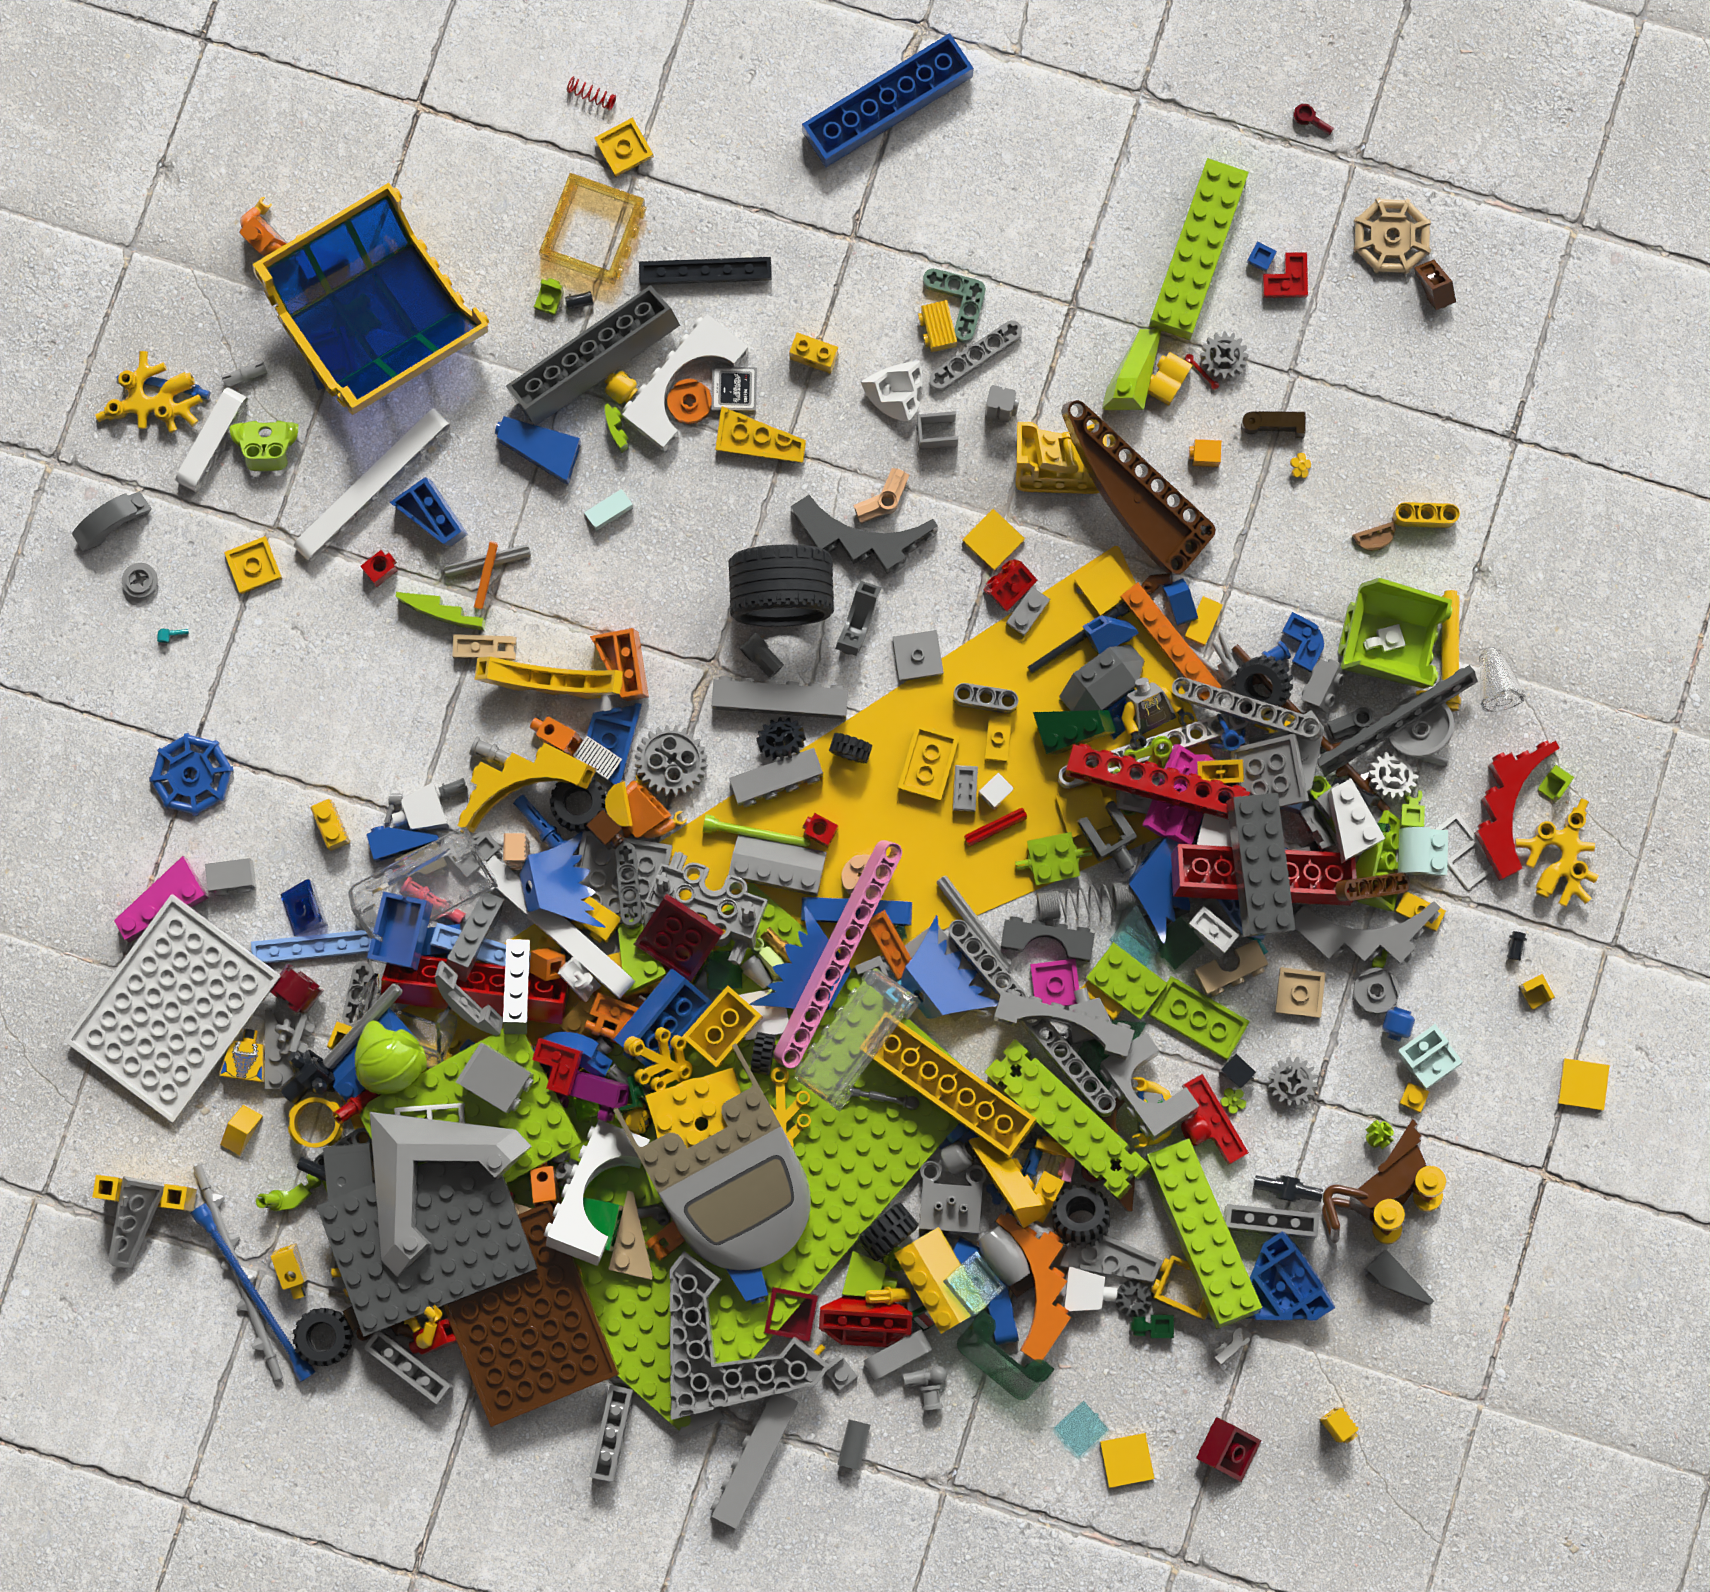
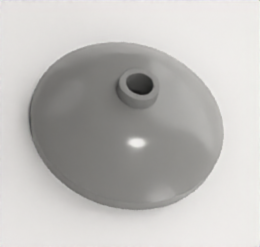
[1389,695,1455,758]

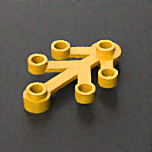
[624,1027,692,1091]
[769,1067,811,1148]

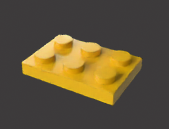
[898,724,960,801]

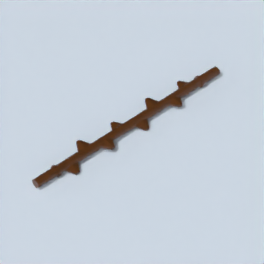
[1231,644,1391,813]

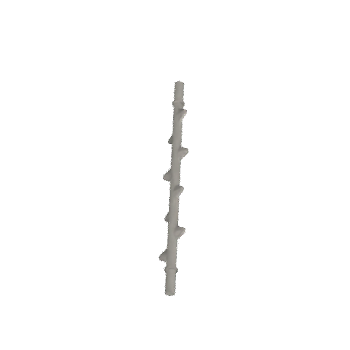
[193,1164,283,1381]

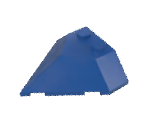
[1245,1231,1335,1320]

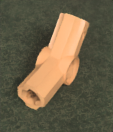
[853,468,910,524]

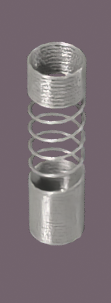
[1037,880,1143,921]

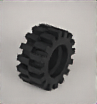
[829,733,873,763]
[750,1032,776,1075]

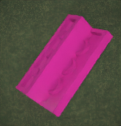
[1143,744,1215,844]

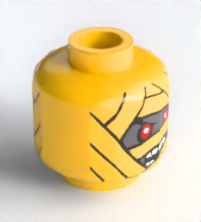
[619,1103,652,1135]

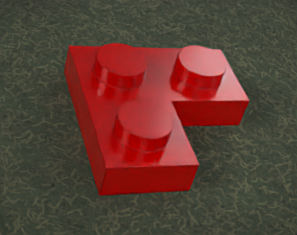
[1263,252,1308,298]
[532,1038,583,1096]

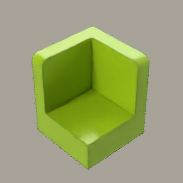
[1538,765,1574,802]

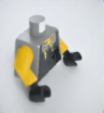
[1122,678,1194,749]

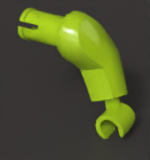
[255,1174,322,1211]

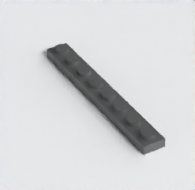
[1317,665,1478,777]

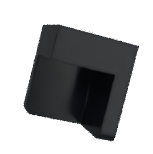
[1219,1054,1256,1088]

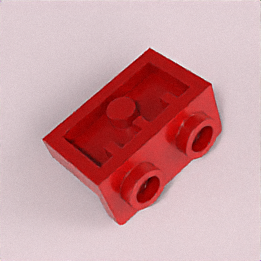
[983,559,1038,611]

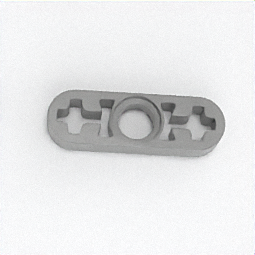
[342,962,374,1027]

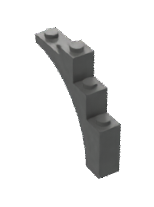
[791,495,938,574]

